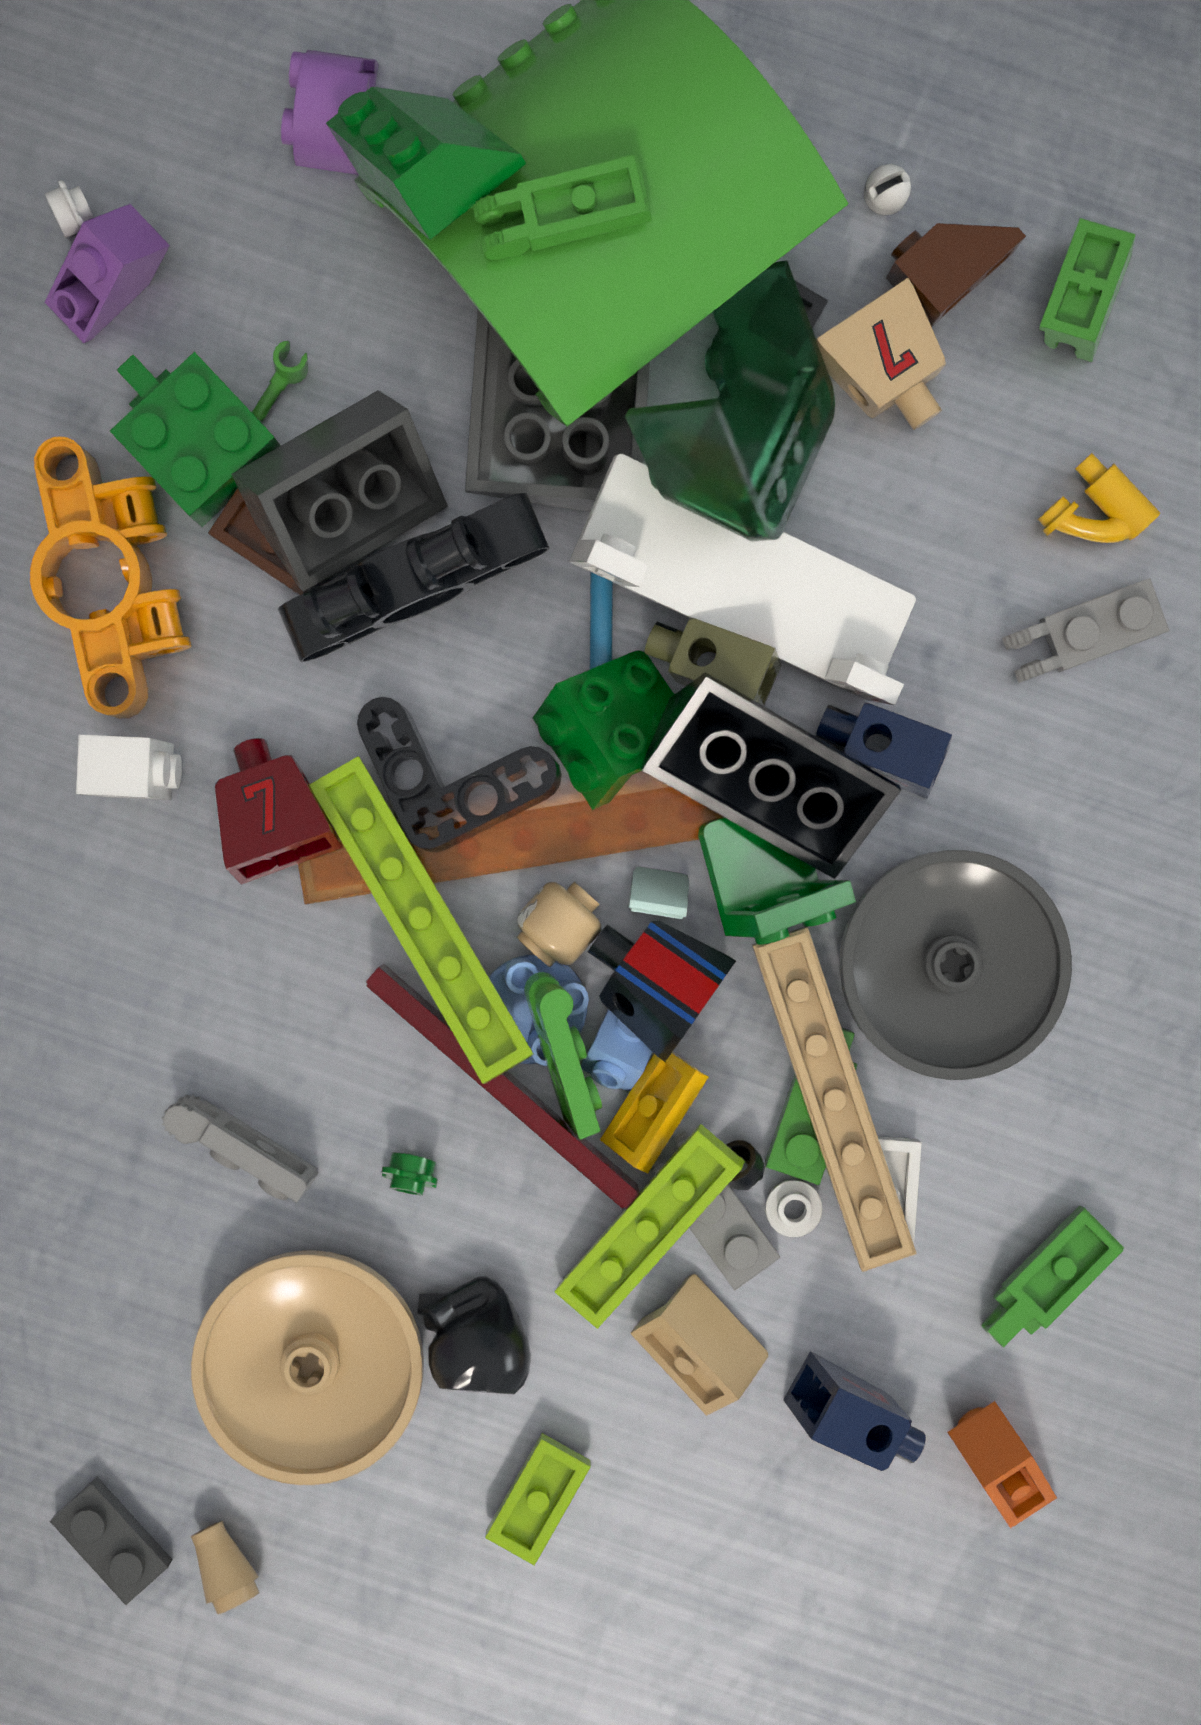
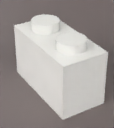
[76,735,182,800]

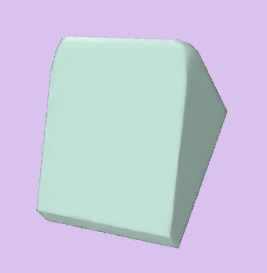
[628,867,689,919]

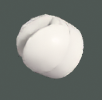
[864,163,911,215]

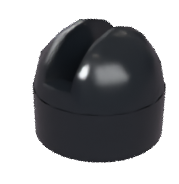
[726,1140,765,1190]

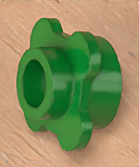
[381,1152,438,1196]

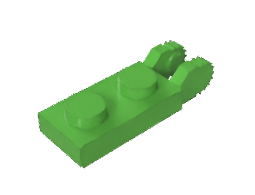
[473,154,652,261]

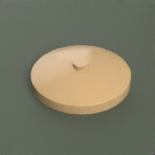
[191,1250,424,1485]

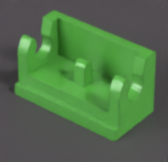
[1039,218,1136,362]

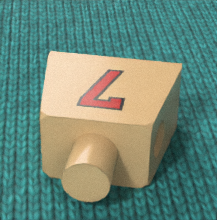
[810,278,946,430]

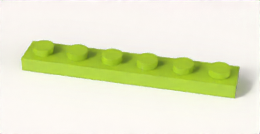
[309,756,534,1084]

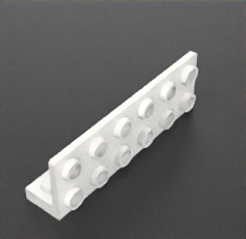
[569,454,916,705]

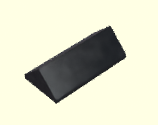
[641,672,901,879]

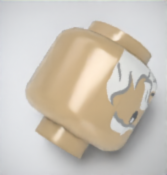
[517,882,601,967]

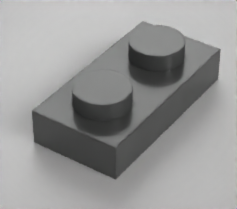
[50,1477,173,1605]

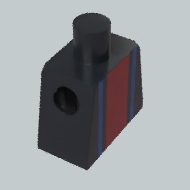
[588,920,736,1062]

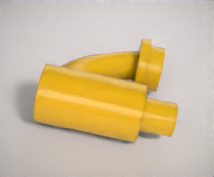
[1038,453,1161,543]

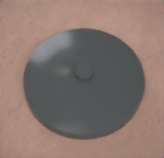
[839,850,1072,1080]

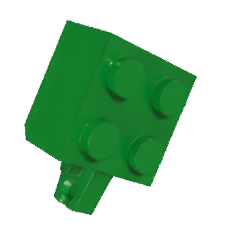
[110,351,281,527]

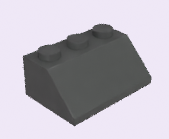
[231,390,448,592]

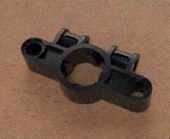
[278,493,550,662]

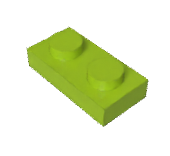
[485,1433,591,1566]

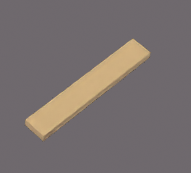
[751,927,917,1272]

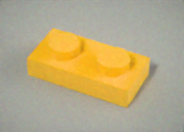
[600,1052,709,1174]

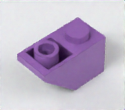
[45,204,170,343]

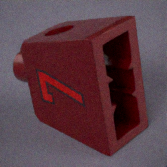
[215,738,343,885]

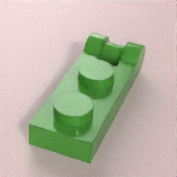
[524,972,602,1140]

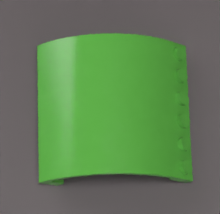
[354,0,849,427]

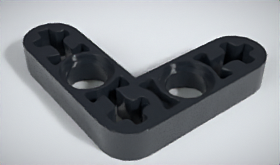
[357,697,562,853]

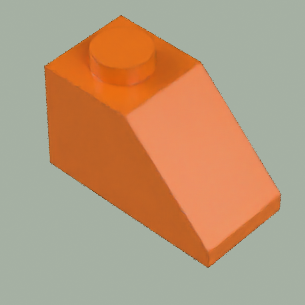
[947,1401,1057,1529]

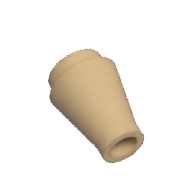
[191,1521,260,1615]

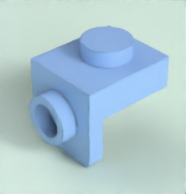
[581,1009,652,1091]

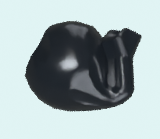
[417,1276,531,1395]

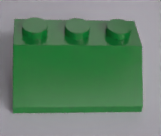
[326,86,526,240]

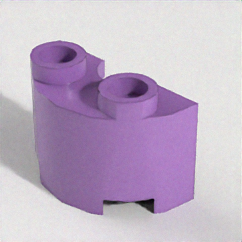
[281,50,379,175]

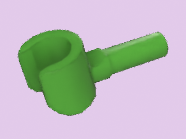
[252,341,308,422]

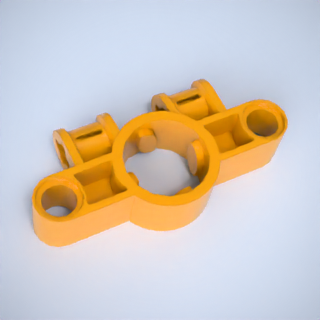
[30,437,192,719]

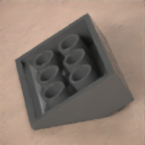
[465,310,650,511]

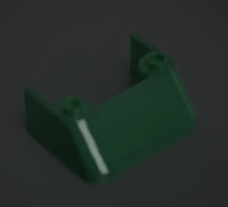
[625,260,835,542]

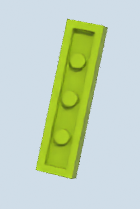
[554,1124,745,1329]

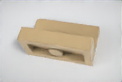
[630,1274,768,1416]

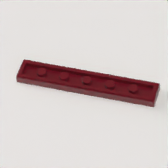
[366,964,640,1209]

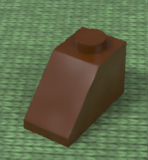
[886,223,1026,327]

